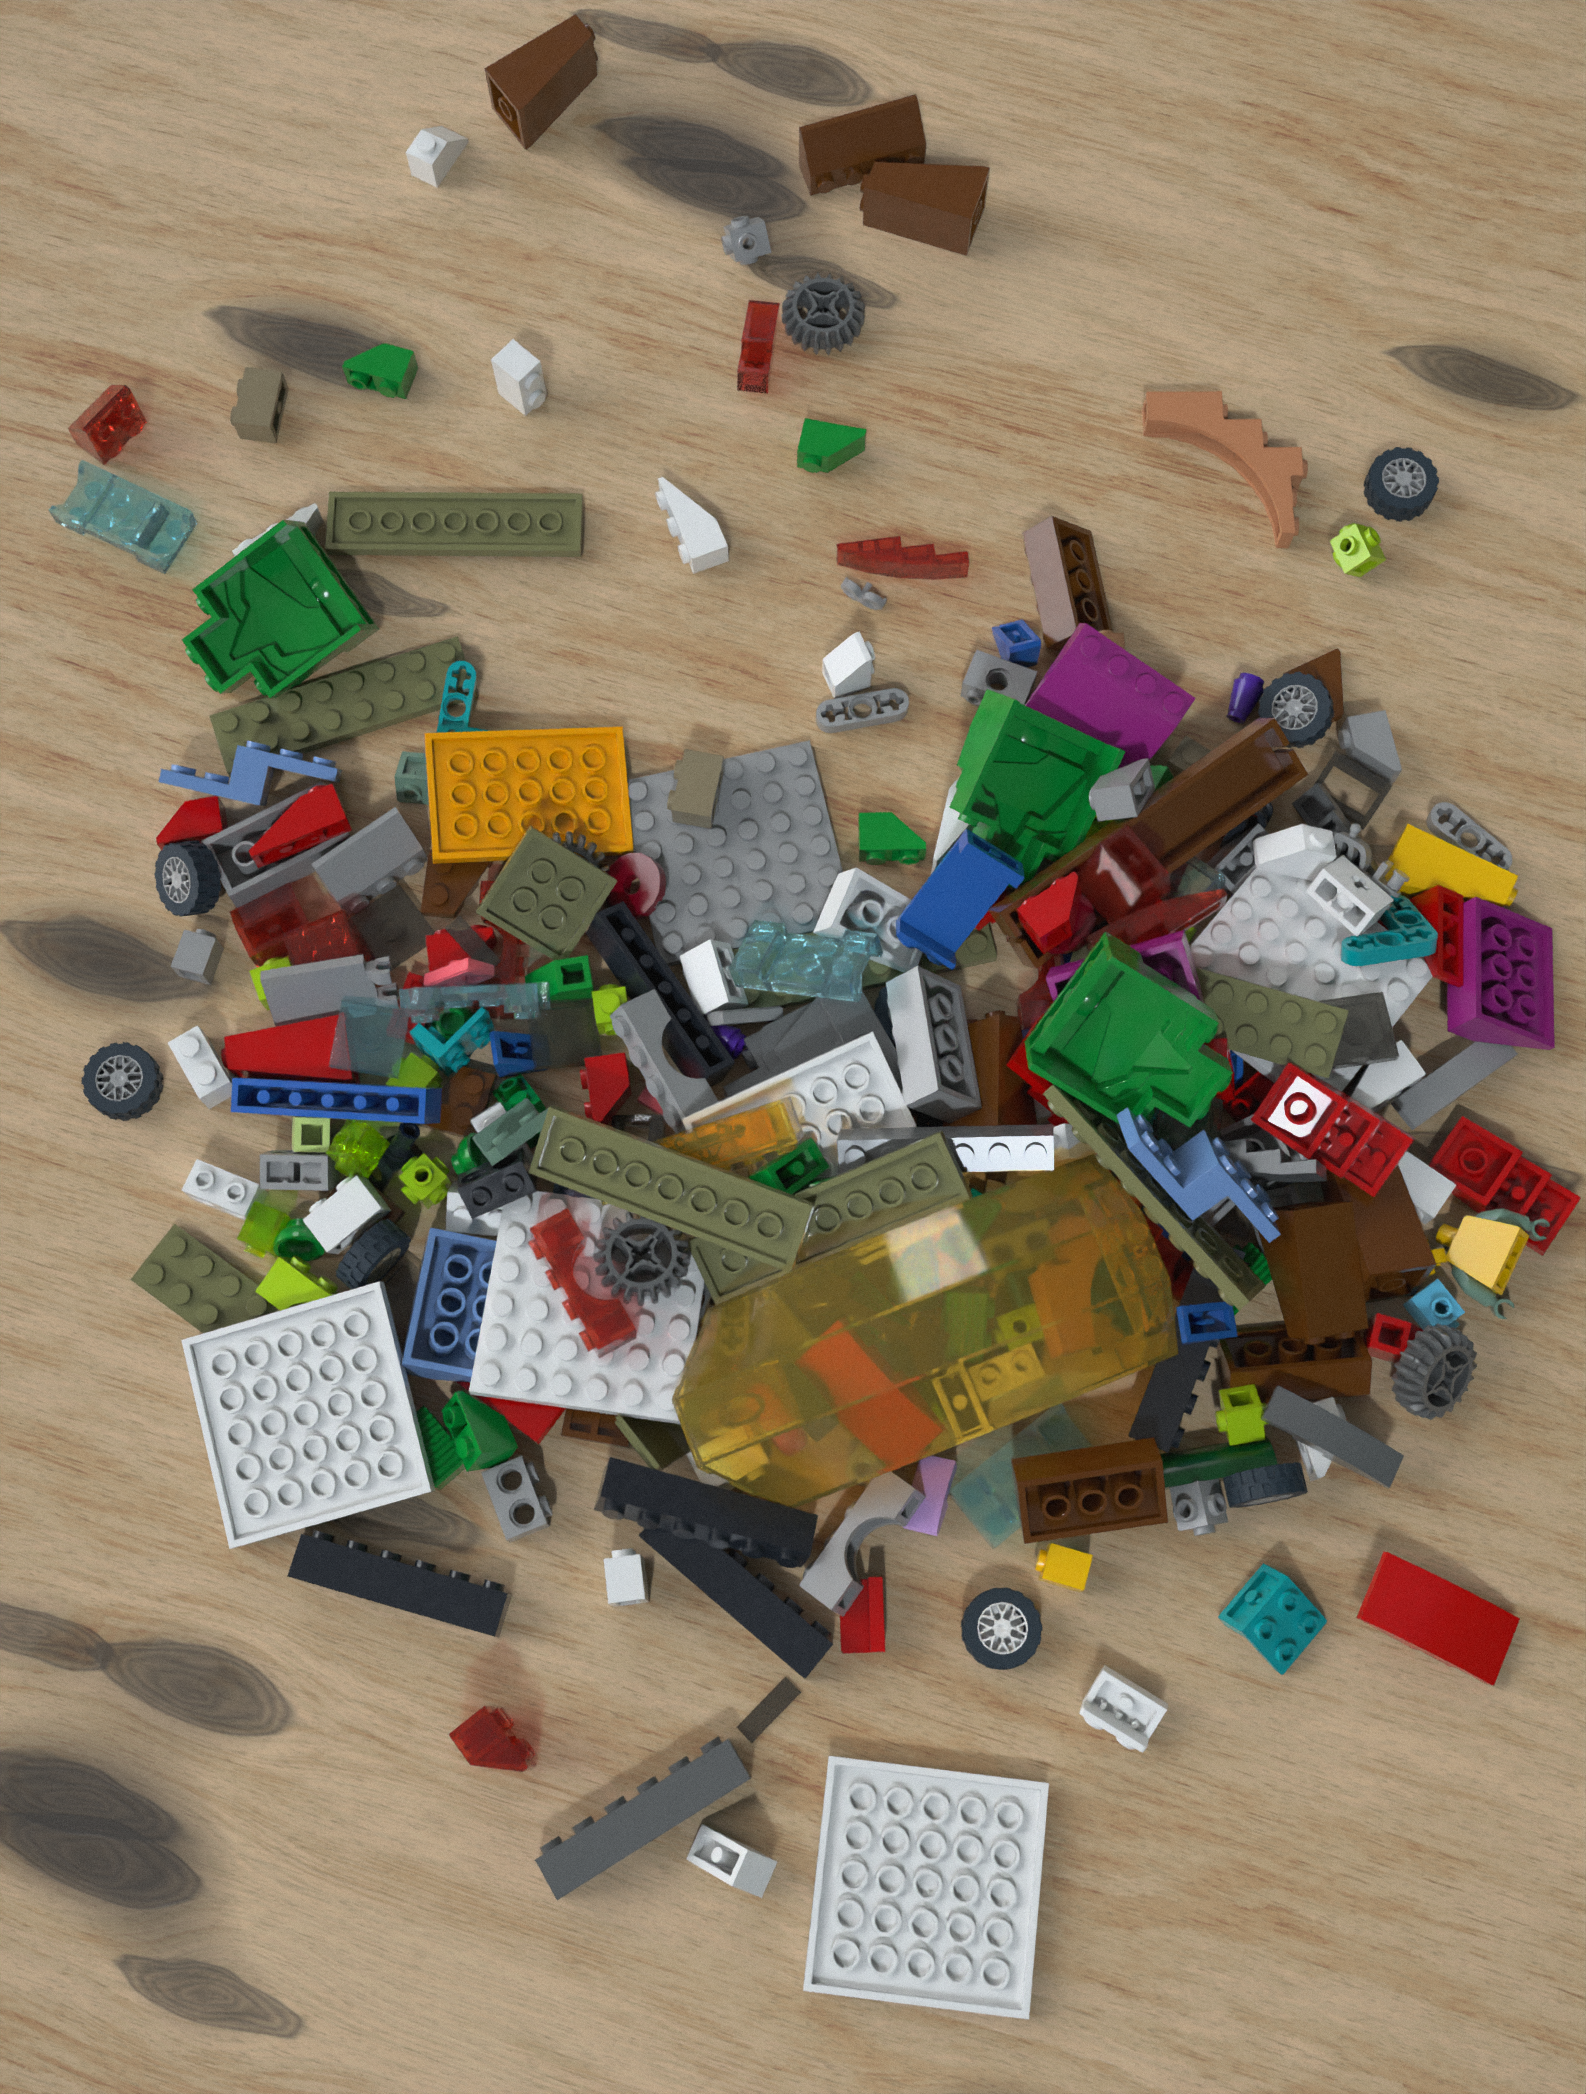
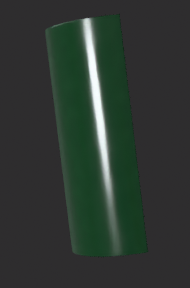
[1160,1436,1278,1490]

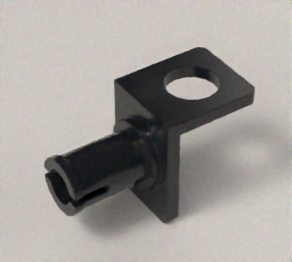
[358,1123,423,1192]

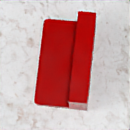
[840,1577,885,1654]

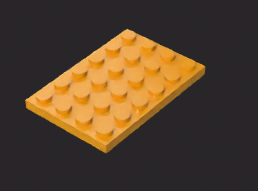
[424,726,634,864]

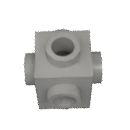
[721,216,771,265]
[1169,1479,1228,1536]

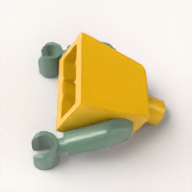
[1436,1208,1550,1319]

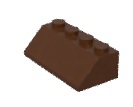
[799,94,926,196]
[1023,516,1113,652]
[1217,1324,1372,1404]
[1011,1438,1168,1544]

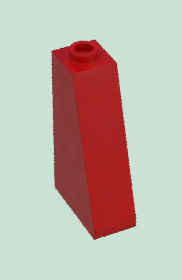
[221,1014,360,1084]

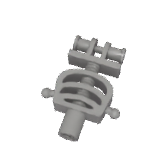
[1333,823,1410,922]

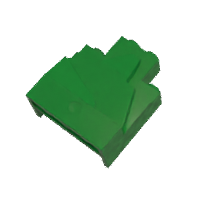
[182,520,379,698]
[949,689,1126,889]
[1025,931,1233,1127]

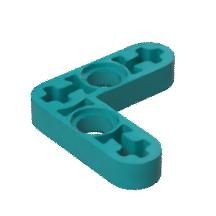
[436,661,490,733]
[1340,895,1438,966]

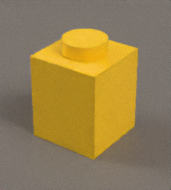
[1035,1543,1093,1592]

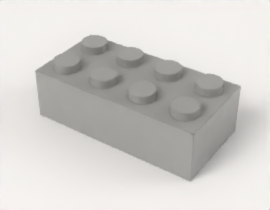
[201,781,351,910]
[886,966,982,1124]

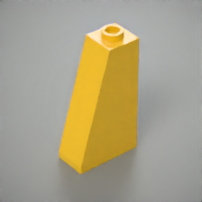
[1385,824,1518,908]

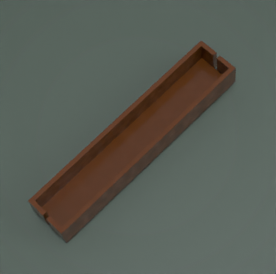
[988,718,1309,969]

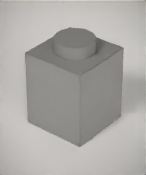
[171,929,224,985]

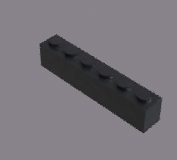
[586,901,735,1087]
[1128,1247,1250,1453]
[594,1457,818,1568]
[638,1528,833,1679]
[287,1530,512,1638]

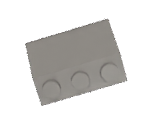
[311,807,428,917]

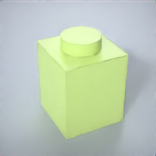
[292,1116,330,1152]

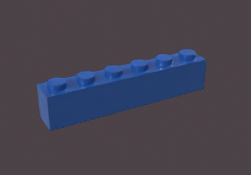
[231,1078,442,1124]

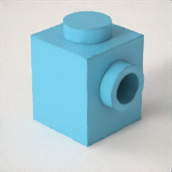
[1403,1279,1465,1330]

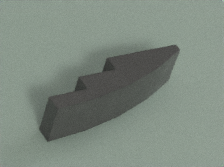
[1292,782,1385,891]
[1223,1139,1327,1182]
[1261,1386,1404,1489]

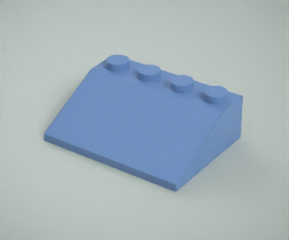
[402,1228,497,1382]

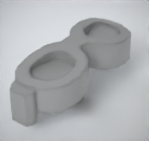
[841,577,887,610]

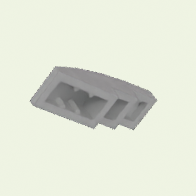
[1390,1042,1518,1130]

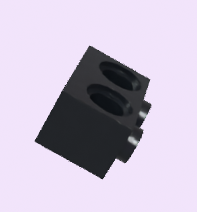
[457,1147,537,1219]

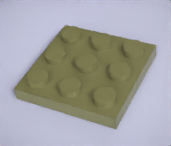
[476,825,617,960]

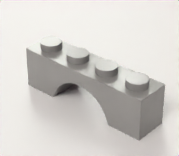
[610,989,718,1135]
[799,1465,926,1617]

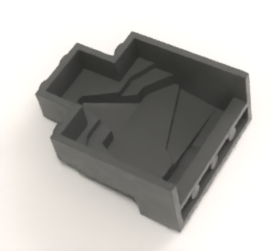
[721,974,912,1110]

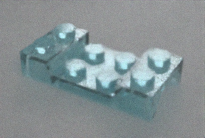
[49,460,197,574]
[729,920,883,1002]
[399,982,550,1023]
[948,1401,1093,1549]

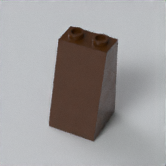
[484,14,598,150]
[859,162,990,256]
[943,1010,1037,1127]
[1320,1165,1437,1303]
[1258,1201,1369,1344]

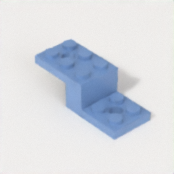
[159,741,342,806]
[1116,1107,1281,1243]

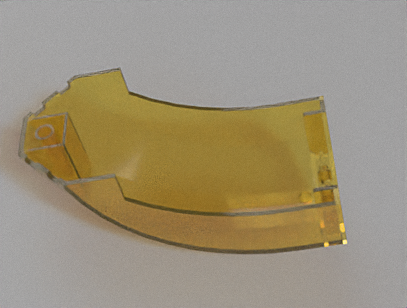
[671,1154,1178,1508]

